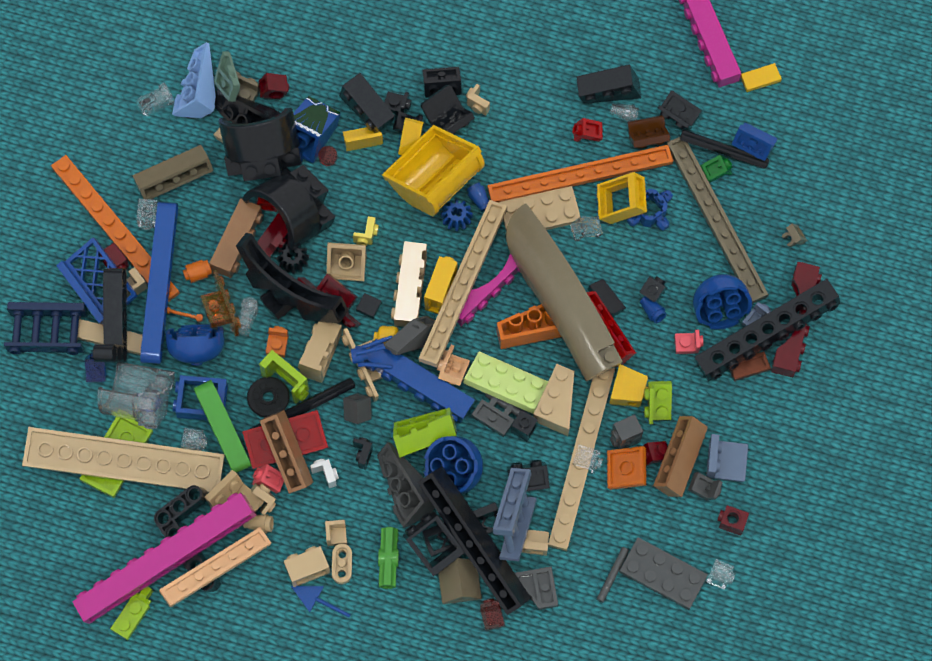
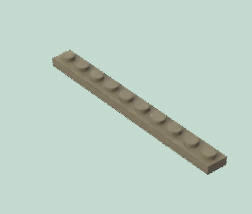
[667,137,769,304]

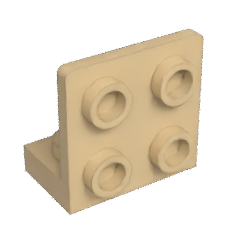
[204,470,264,529]

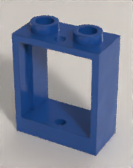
[173,375,228,420]

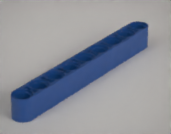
[140,202,178,364]

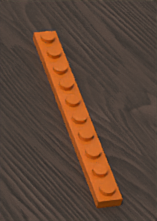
[487,145,673,203]
[51,155,180,302]

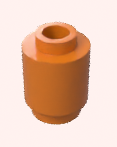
[182,260,212,283]

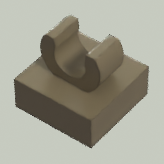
[782,224,808,247]

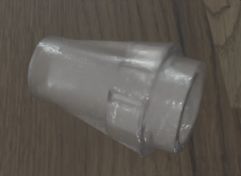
[610,104,639,122]

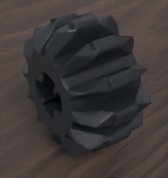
[277,244,309,275]

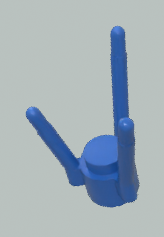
[351,336,393,369]

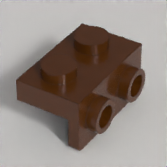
[627,115,670,148]

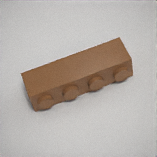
[209,198,264,278]
[260,410,314,494]
[653,416,708,497]

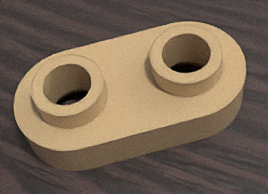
[332,544,352,584]

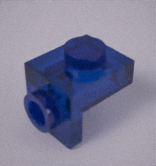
[85,352,106,382]

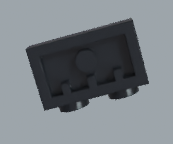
[422,67,462,98]
[507,460,550,491]

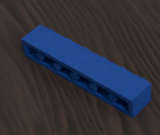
[364,339,475,423]

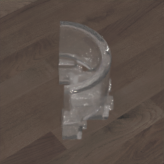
[97,363,175,429]

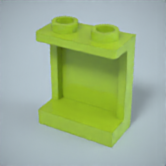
[259,350,309,404]

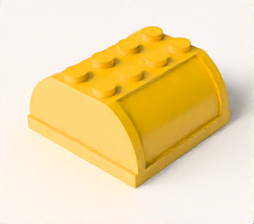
[382,125,485,217]

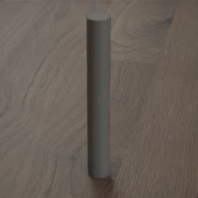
[596,547,629,603]

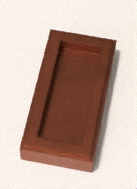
[730,351,771,381]

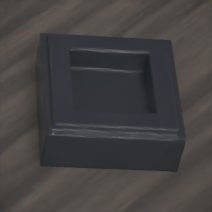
[356,293,382,319]

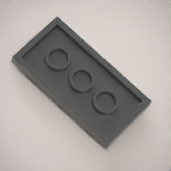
[619,537,708,610]

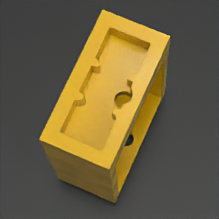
[597,172,647,224]
[424,256,458,314]

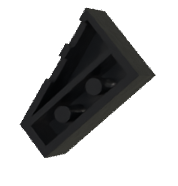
[576,64,641,104]

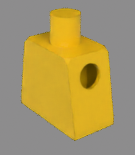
[609,364,648,407]

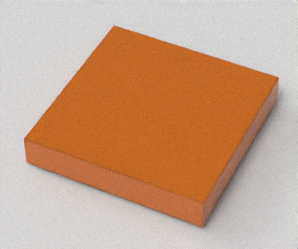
[607,446,646,490]

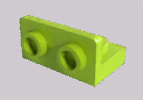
[644,381,672,424]

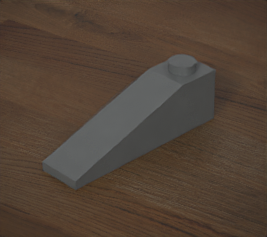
[377,442,435,528]

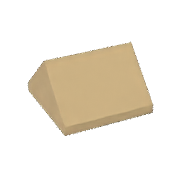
[327,243,367,281]

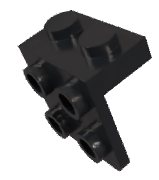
[421,85,475,135]

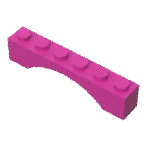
[457,254,521,326]

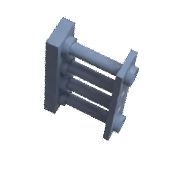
[493,468,537,561]

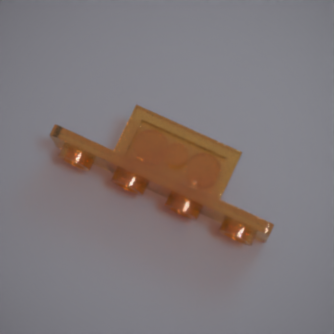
[200,269,241,336]

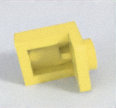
[353,216,379,246]

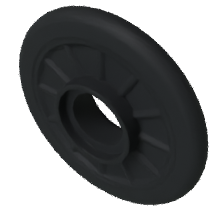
[247,377,290,417]

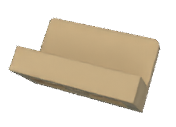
[522,530,549,556]

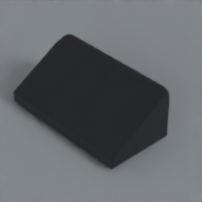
[588,279,626,317]

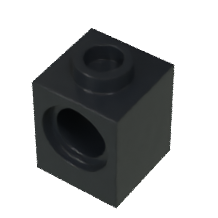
[511,410,538,442]

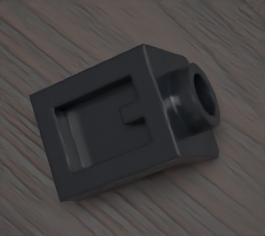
[384,91,412,114]
[353,437,373,470]

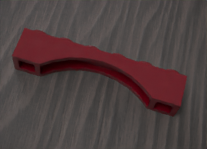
[771,261,822,378]

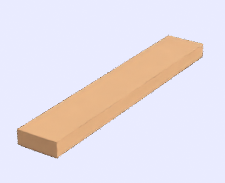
[159,527,271,608]

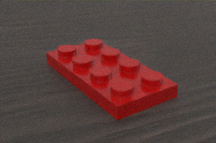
[242,410,328,469]

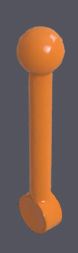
[167,307,203,322]

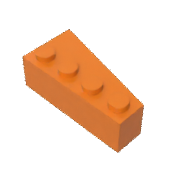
[497,304,561,349]

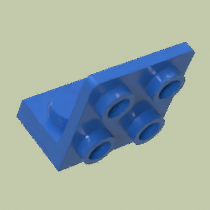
[731,123,777,161]

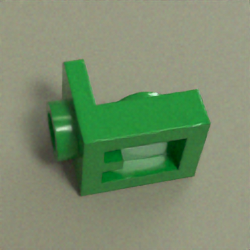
[701,155,733,182]

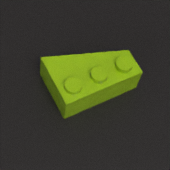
[393,408,456,458]

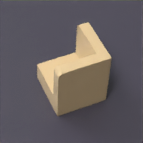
[127,267,148,297]
[325,520,347,546]

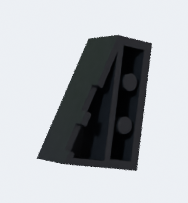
[339,73,395,133]

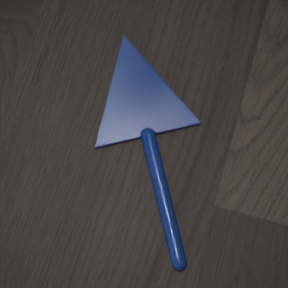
[291,586,350,617]

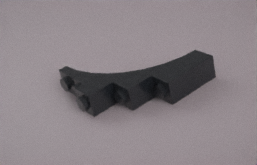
[236,233,349,324]

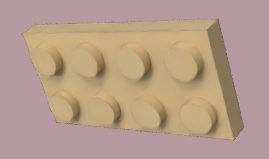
[499,186,581,230]

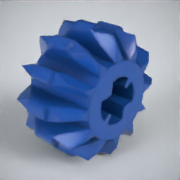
[441,199,473,232]

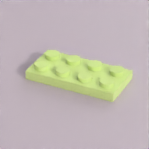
[463,351,548,414]

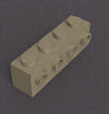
[132,145,213,202]

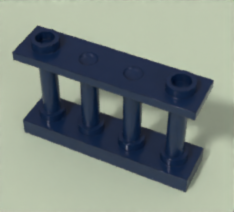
[4,302,87,355]

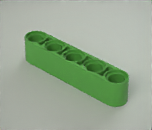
[193,380,252,473]

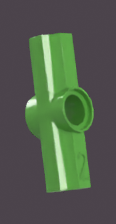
[378,527,399,589]

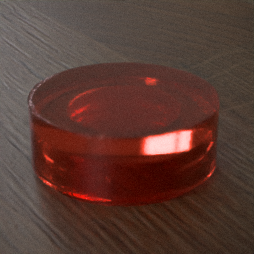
[318,146,337,166]

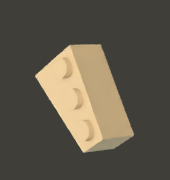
[298,322,343,383]
[533,364,574,436]

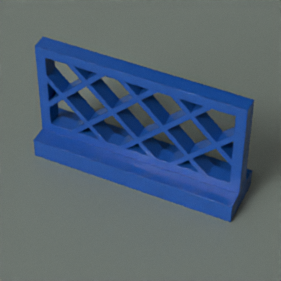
[56,237,138,325]

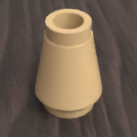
[243,514,274,533]

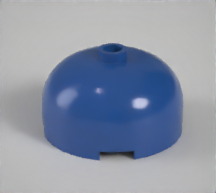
[693,274,752,329]
[165,324,224,366]
[424,436,483,494]

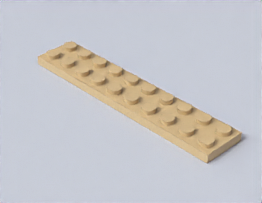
[22,427,225,492]

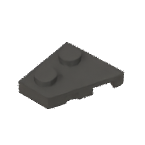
[515,566,559,610]

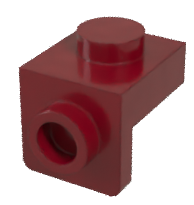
[643,441,668,467]

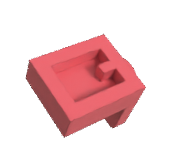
[674,330,703,354]
[252,464,284,494]

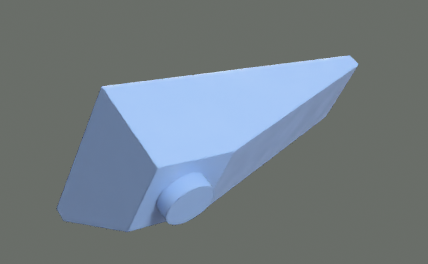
[172,42,216,118]

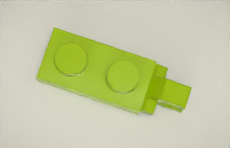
[110,586,153,640]

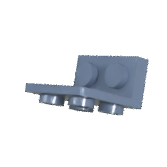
[706,434,748,482]

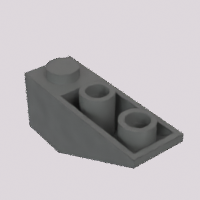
[384,316,435,355]

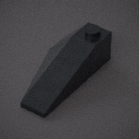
[214,89,281,124]

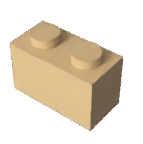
[284,546,330,587]

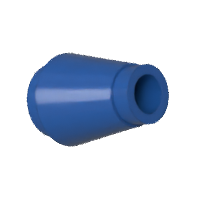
[467,182,489,212]
[640,296,666,323]

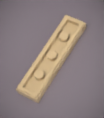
[78,319,142,355]

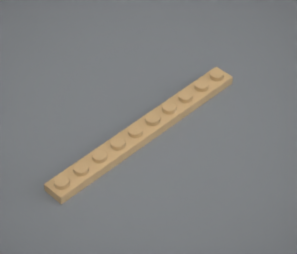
[419,200,507,368]
[548,368,615,551]

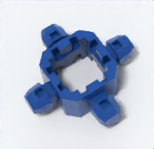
[627,189,673,231]

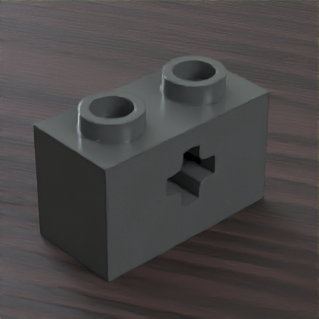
[610,414,643,449]

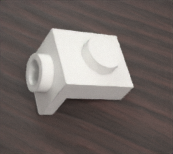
[310,459,339,488]

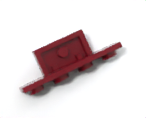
[257,212,288,257]
[297,274,361,328]

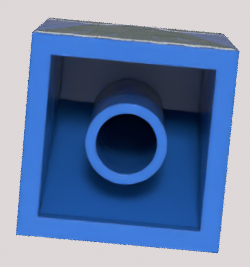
[293,96,341,163]

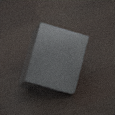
[343,393,372,424]

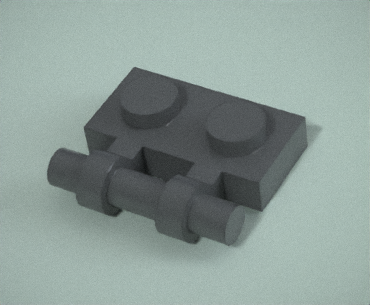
[471,394,521,437]

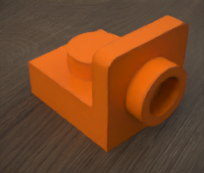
[266,326,289,358]

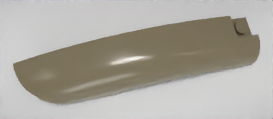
[506,203,623,382]

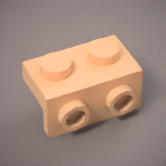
[437,345,470,386]

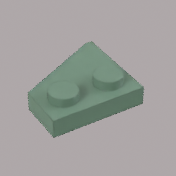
[214,51,240,102]

